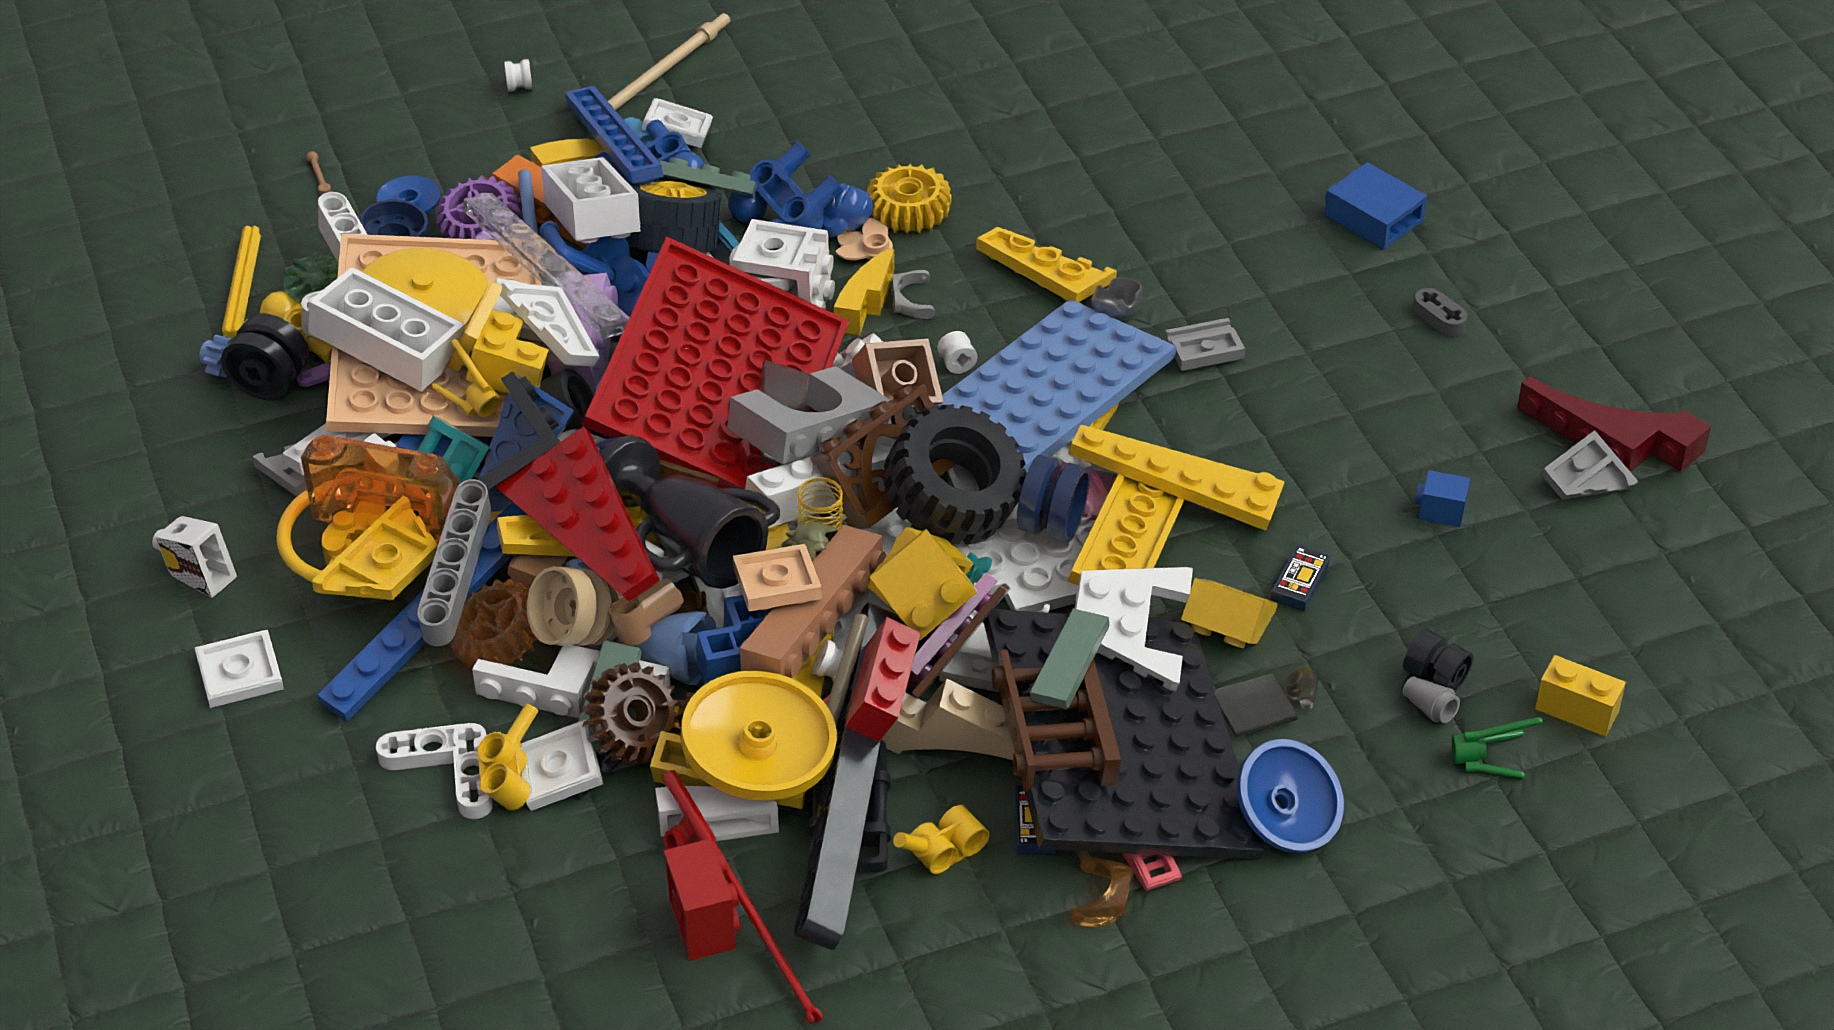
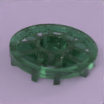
[283,253,339,302]

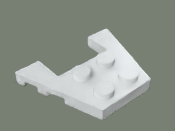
[1074,567,1193,692]

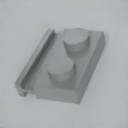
[1165,318,1245,371]

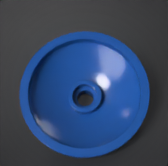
[1237,739,1344,853]

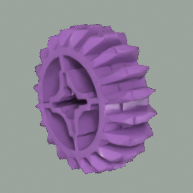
[436,175,522,240]

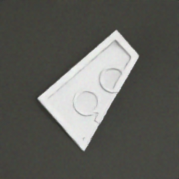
[500,282,600,366]

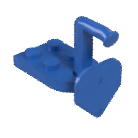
[540,221,649,343]

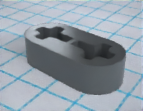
[1413,288,1468,337]

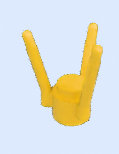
[432,339,502,417]

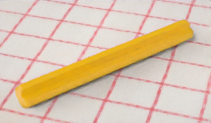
[222,225,261,338]

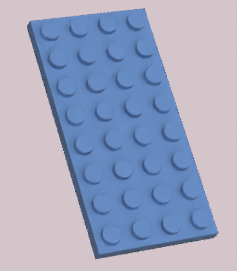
[934,299,1176,472]

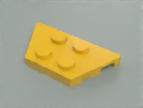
[312,495,438,600]

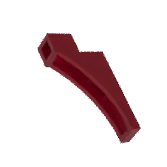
[1517,376,1711,472]

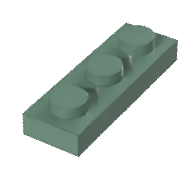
[660,157,757,197]

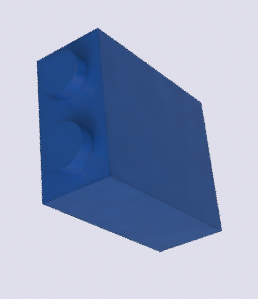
[1324,162,1427,249]

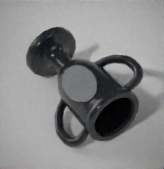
[600,435,780,589]

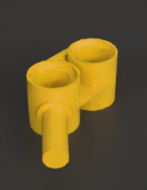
[477,703,539,810]
[893,805,990,874]

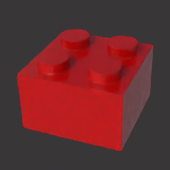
[664,839,741,961]

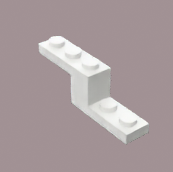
[472,645,671,718]

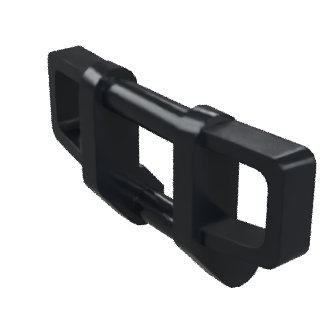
[808,741,891,873]

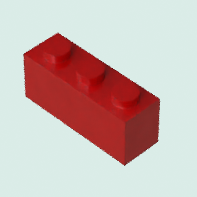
[845,617,921,742]

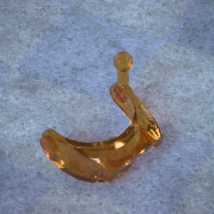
[1069,851,1134,927]

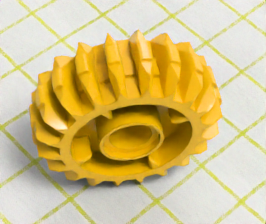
[867,163,951,234]

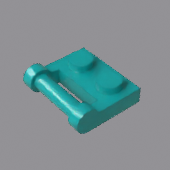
[399,415,489,506]

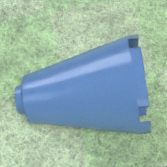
[612,611,717,686]

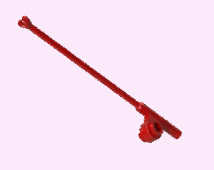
[662,770,823,1024]

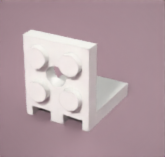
[732,219,835,310]

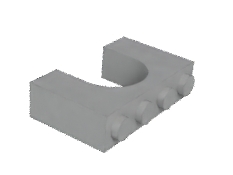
[727,366,891,464]

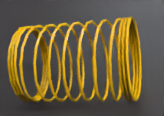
[797,477,843,531]

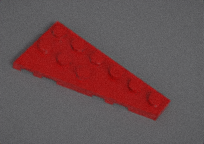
[495,427,660,601]

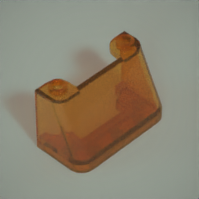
[301,435,462,542]

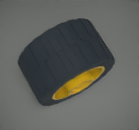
[624,179,722,253]

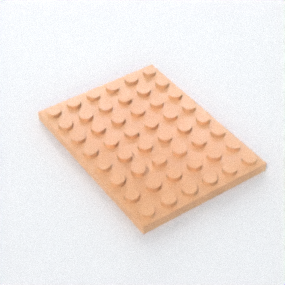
[326,234,542,437]

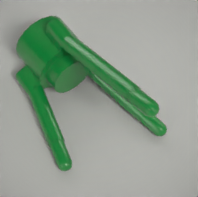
[1451,717,1543,779]

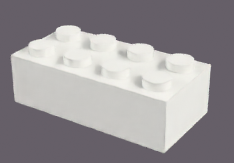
[541,157,640,243]

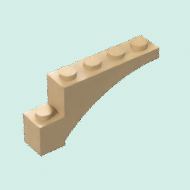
[881,679,1015,760]

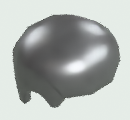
[1091,278,1143,321]

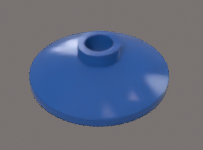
[377,175,441,214]

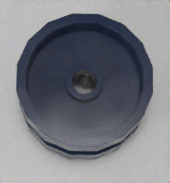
[1017,454,1091,543]

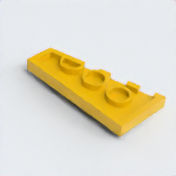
[976,227,1117,302]

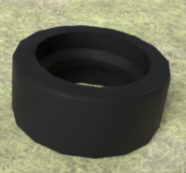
[540,368,594,432]

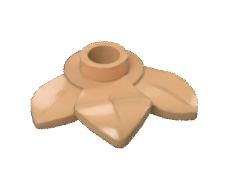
[836,217,893,260]

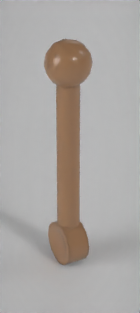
[306,151,331,195]

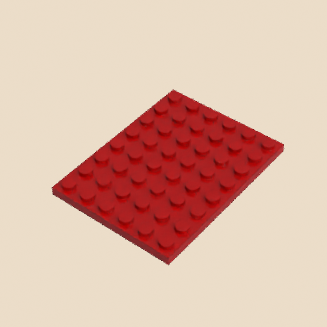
[581,236,849,490]

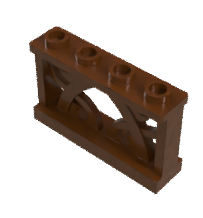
[810,383,957,530]

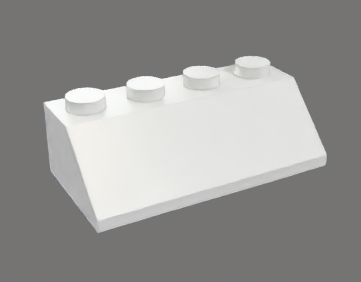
[308,267,465,392]

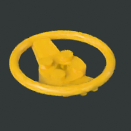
[276,472,435,582]

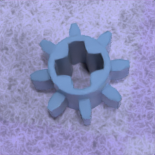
[199,335,232,378]

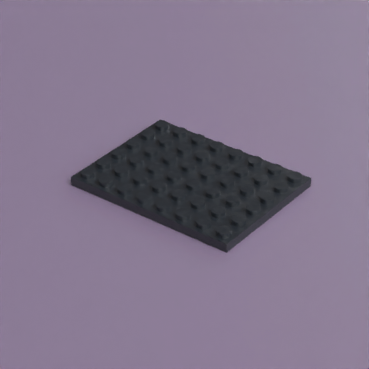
[983,609,1265,859]

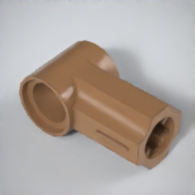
[609,578,684,646]

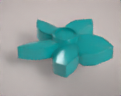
[966,552,992,584]

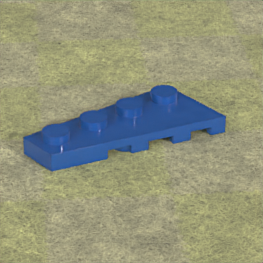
[478,374,575,512]

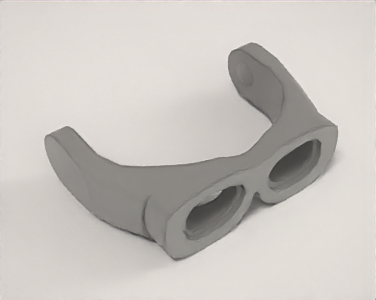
[891,270,935,319]

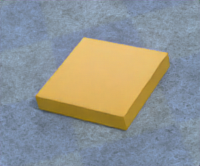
[447,282,503,372]

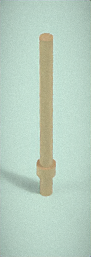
[608,13,730,111]

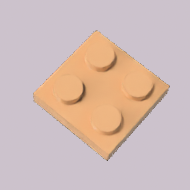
[733,544,822,611]

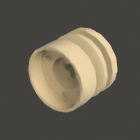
[527,566,624,647]

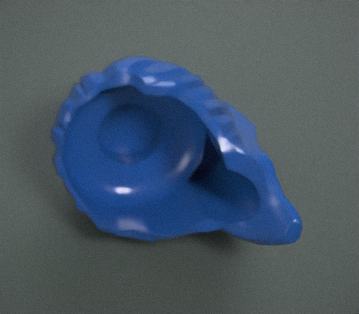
[820,183,873,237]

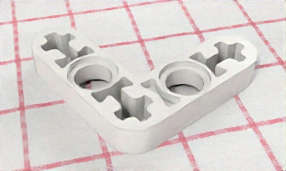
[376,723,493,819]

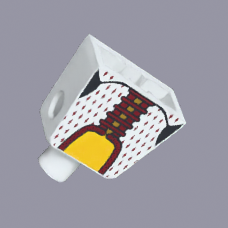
[152,516,237,598]

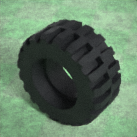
[883,404,1027,545]

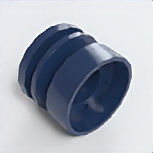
[359,199,429,237]

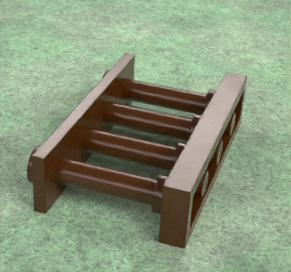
[991,649,1121,792]

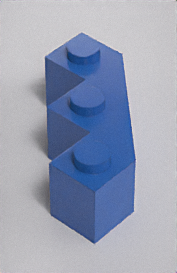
[697,595,774,685]

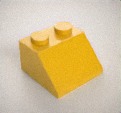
[869,529,977,640]
[1181,578,1278,648]

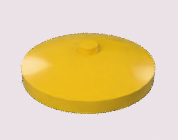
[361,248,489,328]
[680,671,837,801]

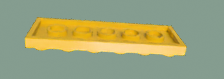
[1068,474,1185,585]

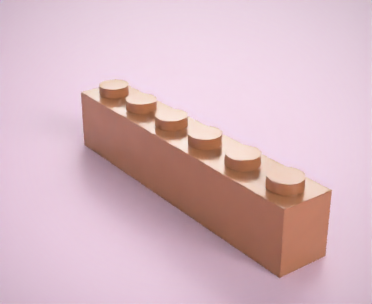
[740,525,886,678]

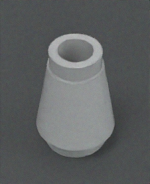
[1403,676,1460,723]

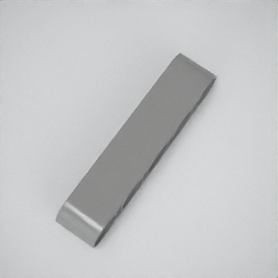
[417,479,491,646]

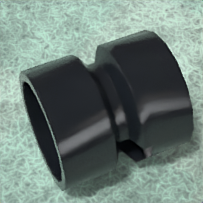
[1403,629,1474,692]

